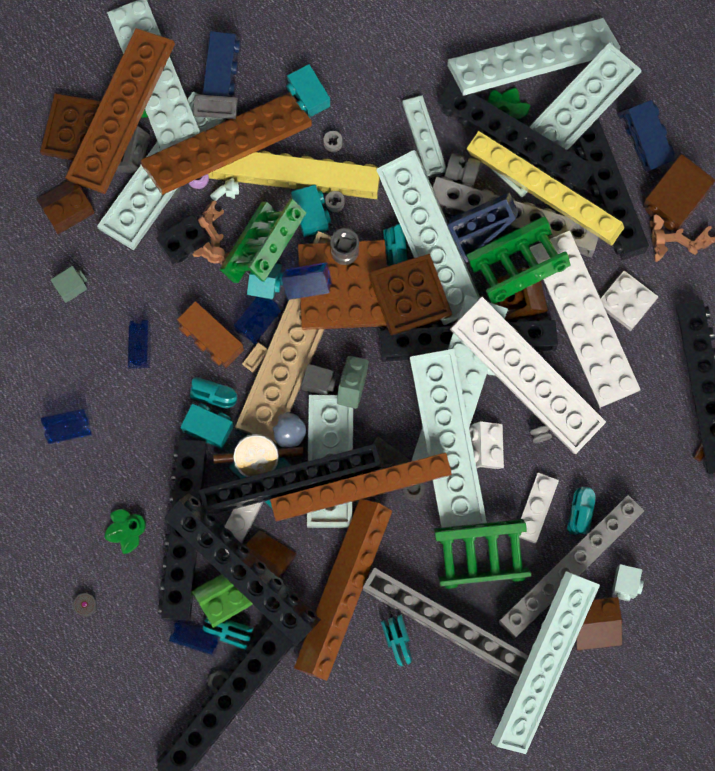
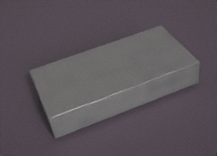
[193,95,238,119]

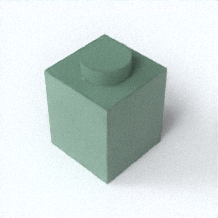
[51,266,87,303]

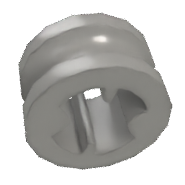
[323,131,342,152]
[325,191,345,212]
[530,426,552,443]

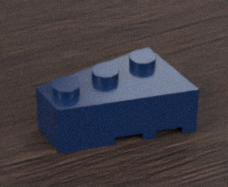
[203,31,241,97]
[617,100,674,171]
[447,192,519,263]

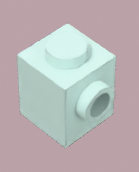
[611,564,644,601]

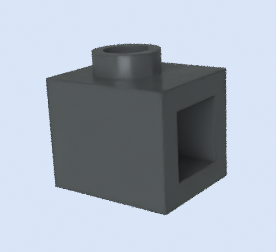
[301,364,336,395]

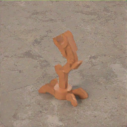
[192,201,230,264]
[649,215,715,262]

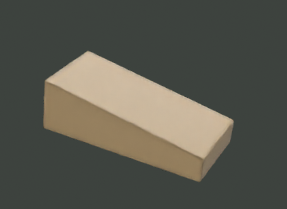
[242,343,268,372]

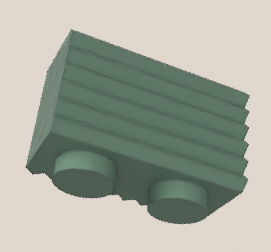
[337,356,369,409]

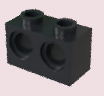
[156,215,208,265]

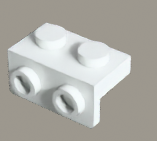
[469,421,504,469]

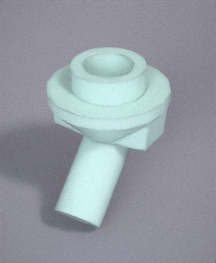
[210,178,239,201]

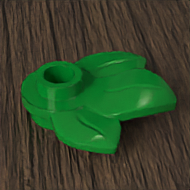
[488,88,530,125]
[105,509,146,554]

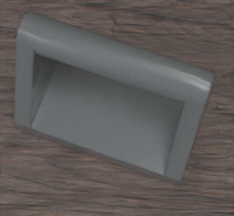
[116,126,150,174]

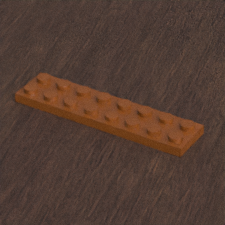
[65,28,175,194]
[141,92,312,195]

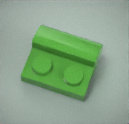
[192,574,253,627]

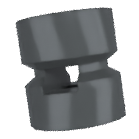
[445,152,481,187]
[330,228,359,265]

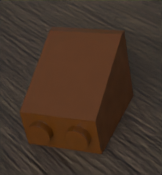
[643,154,715,232]

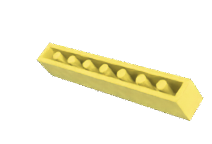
[467,131,624,246]
[208,151,380,199]

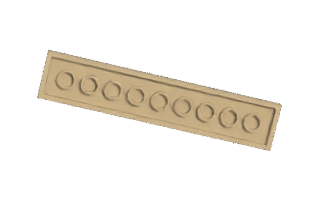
[235,231,332,445]

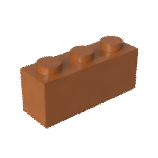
[177,301,244,368]

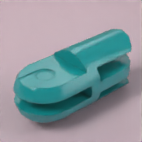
[383,224,407,266]
[190,377,237,408]
[567,487,595,535]
[380,614,412,666]
[203,618,253,650]

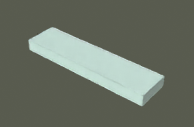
[402,95,447,179]

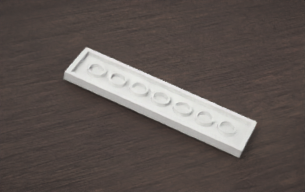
[529,231,640,408]
[450,297,606,454]

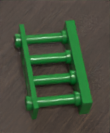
[219,199,306,283]
[467,216,571,304]
[434,519,531,589]

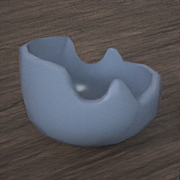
[273,412,306,448]

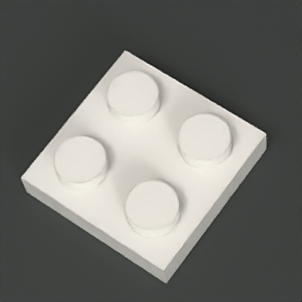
[600,271,658,331]

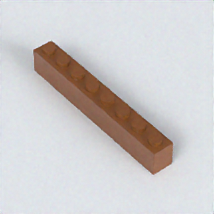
[270,453,452,521]
[294,499,392,681]

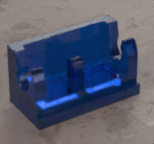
[281,262,332,300]
[234,297,281,345]
[128,320,151,369]
[41,409,92,444]
[169,621,220,657]

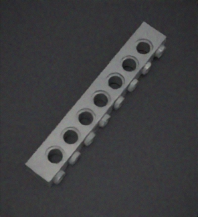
[433,177,599,258]
[498,495,644,639]
[363,568,529,680]

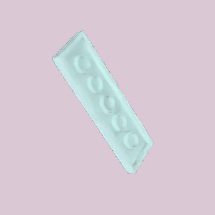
[307,395,353,528]

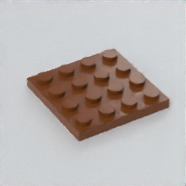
[298,240,387,330]

